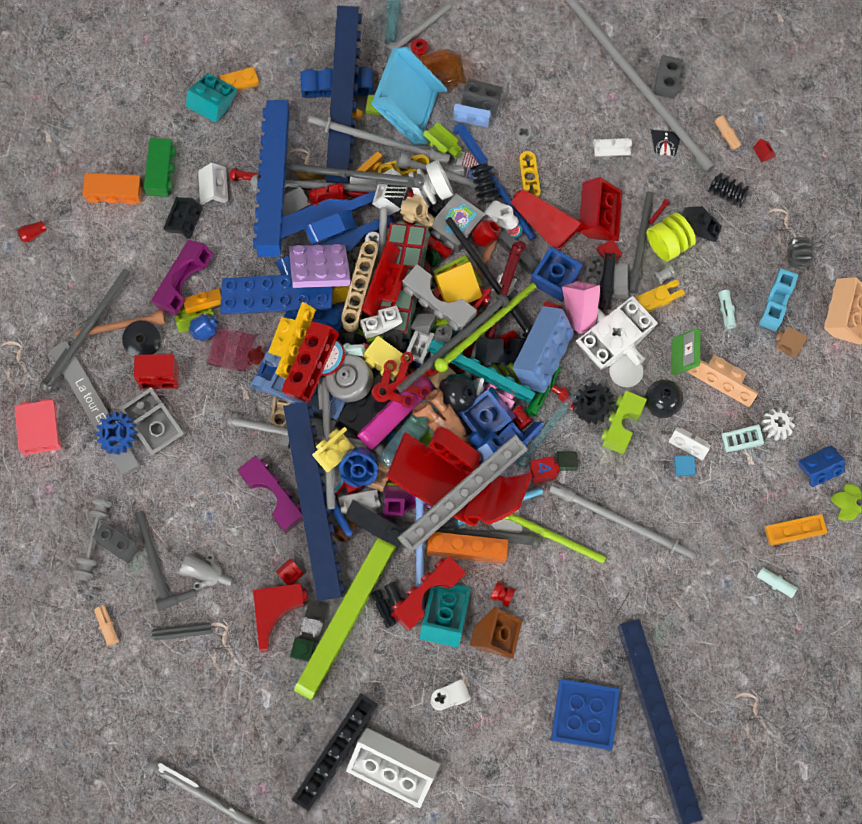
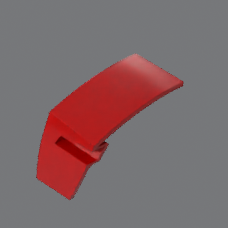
[386,427,533,526]

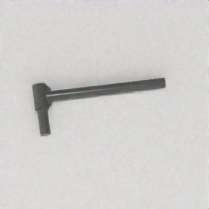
[135,511,196,611]

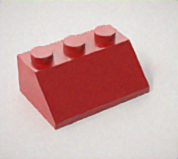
[579,177,622,241]

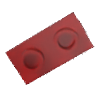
[307,183,348,206]

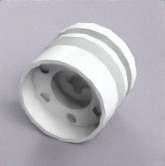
[408,160,454,207]

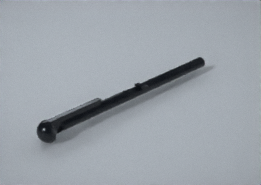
[445,217,533,338]

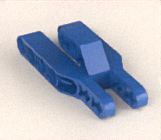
[276,190,396,275]

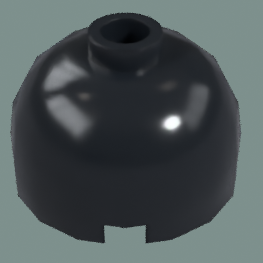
[439,374,477,413]
[644,379,683,418]

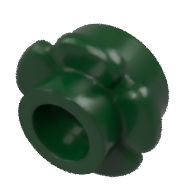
[425,249,441,267]

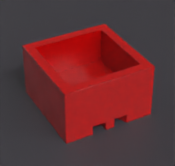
[134,354,179,389]

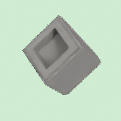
[411,314,436,335]

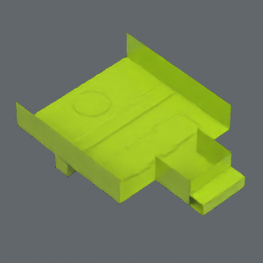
[423,122,463,159]

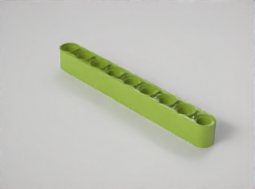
[294,538,397,701]

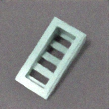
[721,424,764,452]

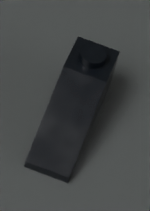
[344,499,407,547]

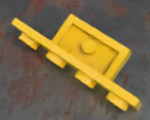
[268,302,316,379]

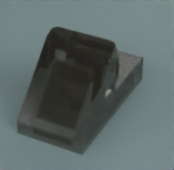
[299,600,329,644]

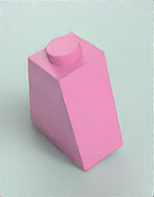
[562,281,600,333]

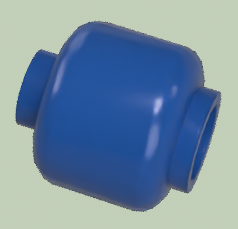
[189,313,218,341]

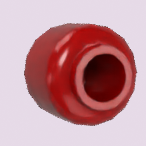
[472,220,500,247]

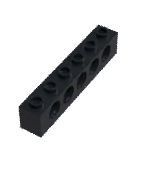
[292,693,378,813]

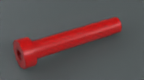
[648,199,670,225]

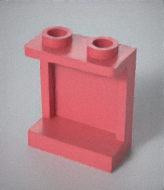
[14,399,62,455]

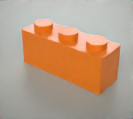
[82,173,143,205]

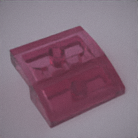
[207,327,254,371]

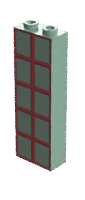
[376,221,430,339]

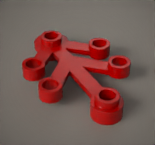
[372,352,438,407]

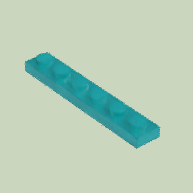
[426,340,535,404]

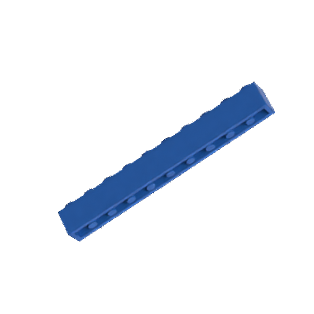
[253,100,290,257]

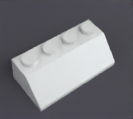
[346,728,440,808]

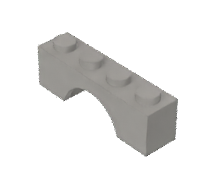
[402,264,477,331]

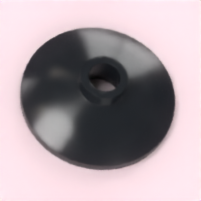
[122,320,161,357]

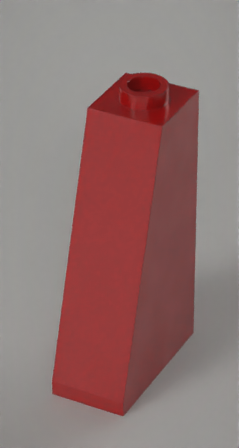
[510,189,585,250]

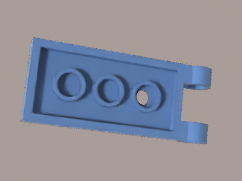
[250,351,346,423]

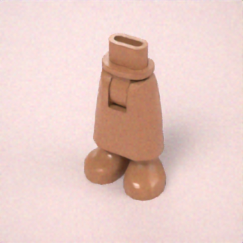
[412,388,472,447]

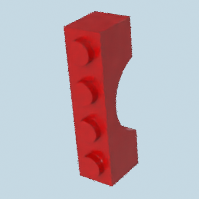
[391,556,466,632]

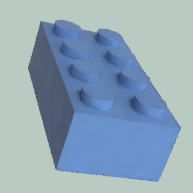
[512,306,574,393]

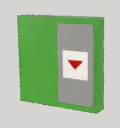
[671,328,701,375]

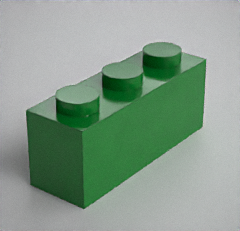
[144,138,176,197]

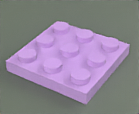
[289,244,350,288]

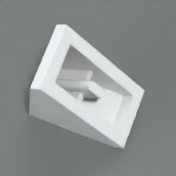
[405,330,434,364]

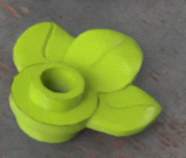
[830,484,862,521]

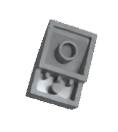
[119,387,184,456]

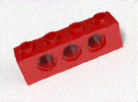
[281,321,339,404]

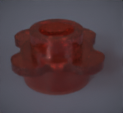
[247,345,265,366]

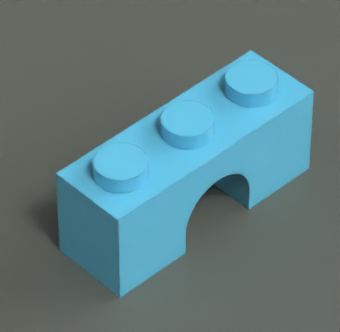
[758,269,798,332]

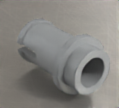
[443,164,466,177]

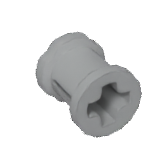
[651,263,676,286]

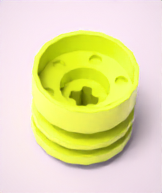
[646,212,696,262]

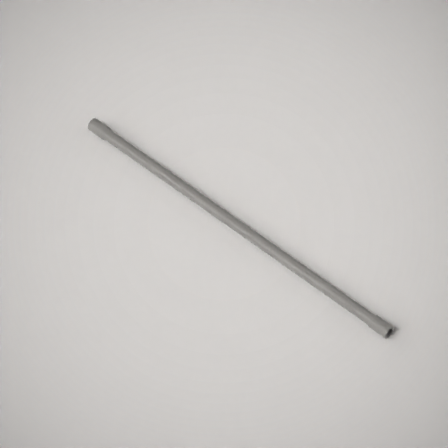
[566,0,715,172]

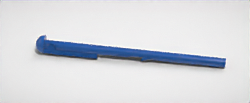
[453,123,536,241]

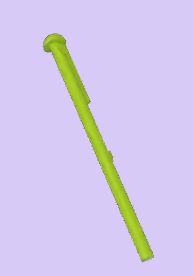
[434,283,536,372]
[504,513,606,564]

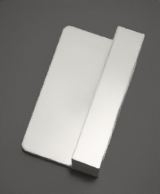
[198,163,228,204]

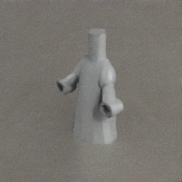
[179,553,233,591]

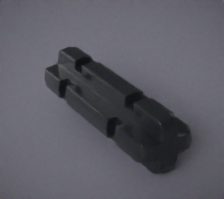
[371,590,396,628]

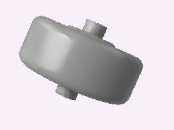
[325,354,373,402]

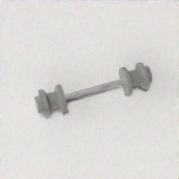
[73,496,112,581]

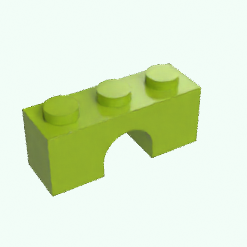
[601,390,647,455]

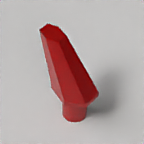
[551,385,574,411]

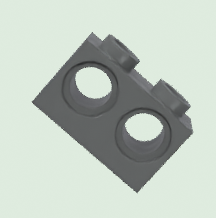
[654,55,685,99]
[461,78,503,114]
[92,522,140,564]

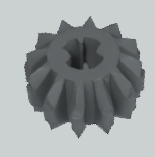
[787,237,813,269]

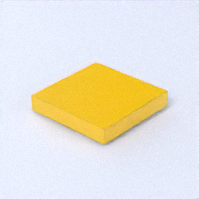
[434,261,482,303]

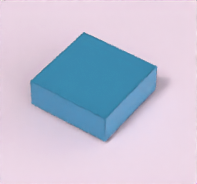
[674,456,696,476]

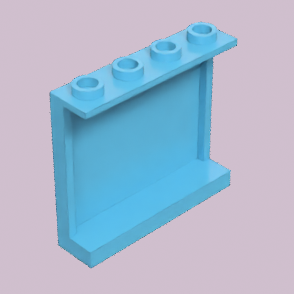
[371,47,448,145]

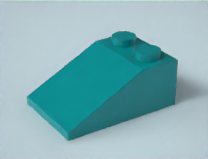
[419,584,471,648]

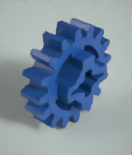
[95,412,138,455]

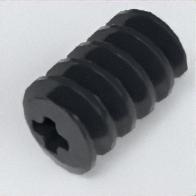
[470,164,500,204]
[708,172,749,208]

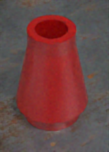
[17,221,47,243]

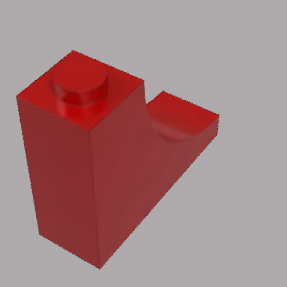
[253,584,307,652]

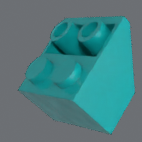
[185,73,238,123]

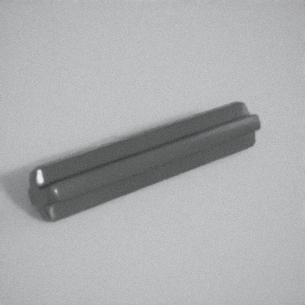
[152,623,212,641]

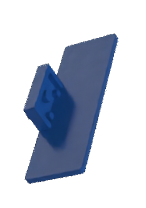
[220,274,333,314]

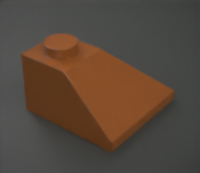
[470,608,522,659]

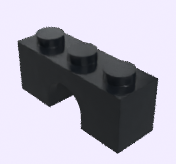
[475,336,527,366]

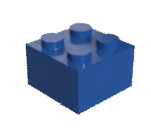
[530,246,583,302]
[459,387,516,437]

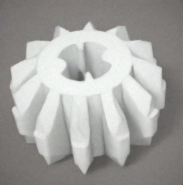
[761,408,795,441]

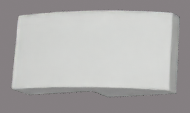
[360,306,402,339]

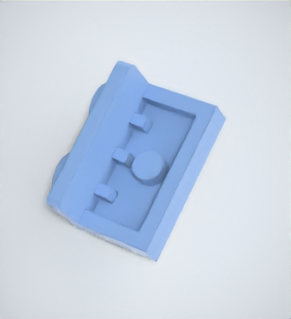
[453,104,491,128]

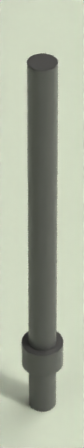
[629,191,653,293]

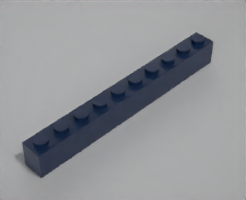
[325,5,362,184]
[283,402,345,602]
[617,619,703,824]

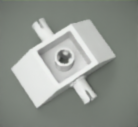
[576,296,658,369]

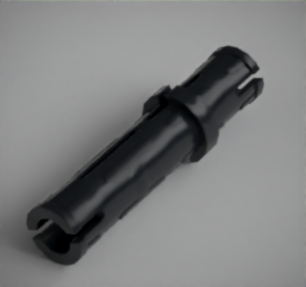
[599,253,616,310]

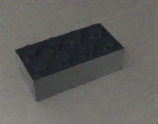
[337,368,408,438]

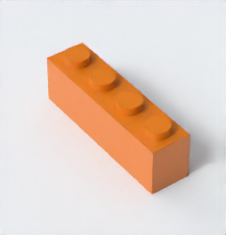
[427,532,508,564]

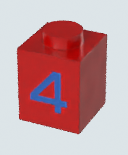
[529,456,560,484]

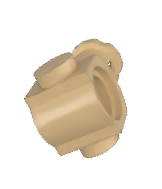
[400,194,434,228]

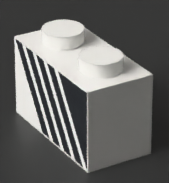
[372,168,408,215]

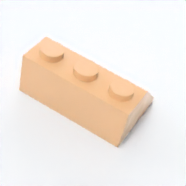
[824,277,862,345]

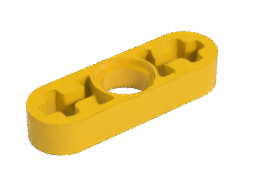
[519,151,540,197]

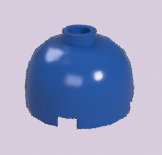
[339,447,378,487]

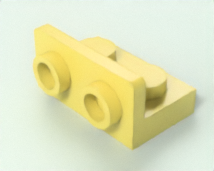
[312,427,355,473]

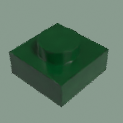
[290,637,315,662]

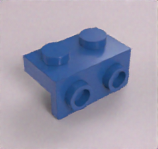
[798,445,845,487]

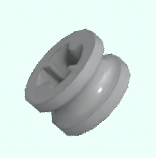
[515,125,532,143]

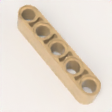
[341,241,379,332]

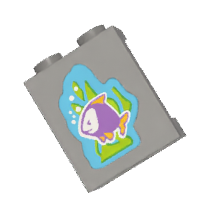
[429,193,485,253]

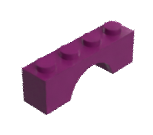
[151,240,213,315]
[237,456,303,534]
[384,486,433,515]

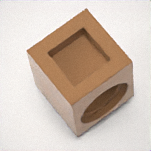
[775,326,807,358]

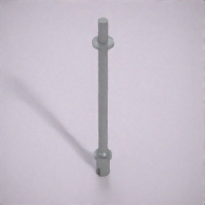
[308,115,450,165]
[549,482,695,559]

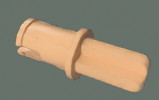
[714,116,741,150]
[94,605,119,646]

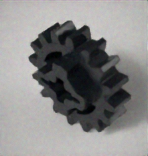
[573,382,616,425]

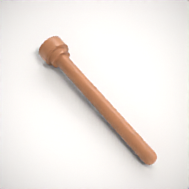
[75,309,166,336]

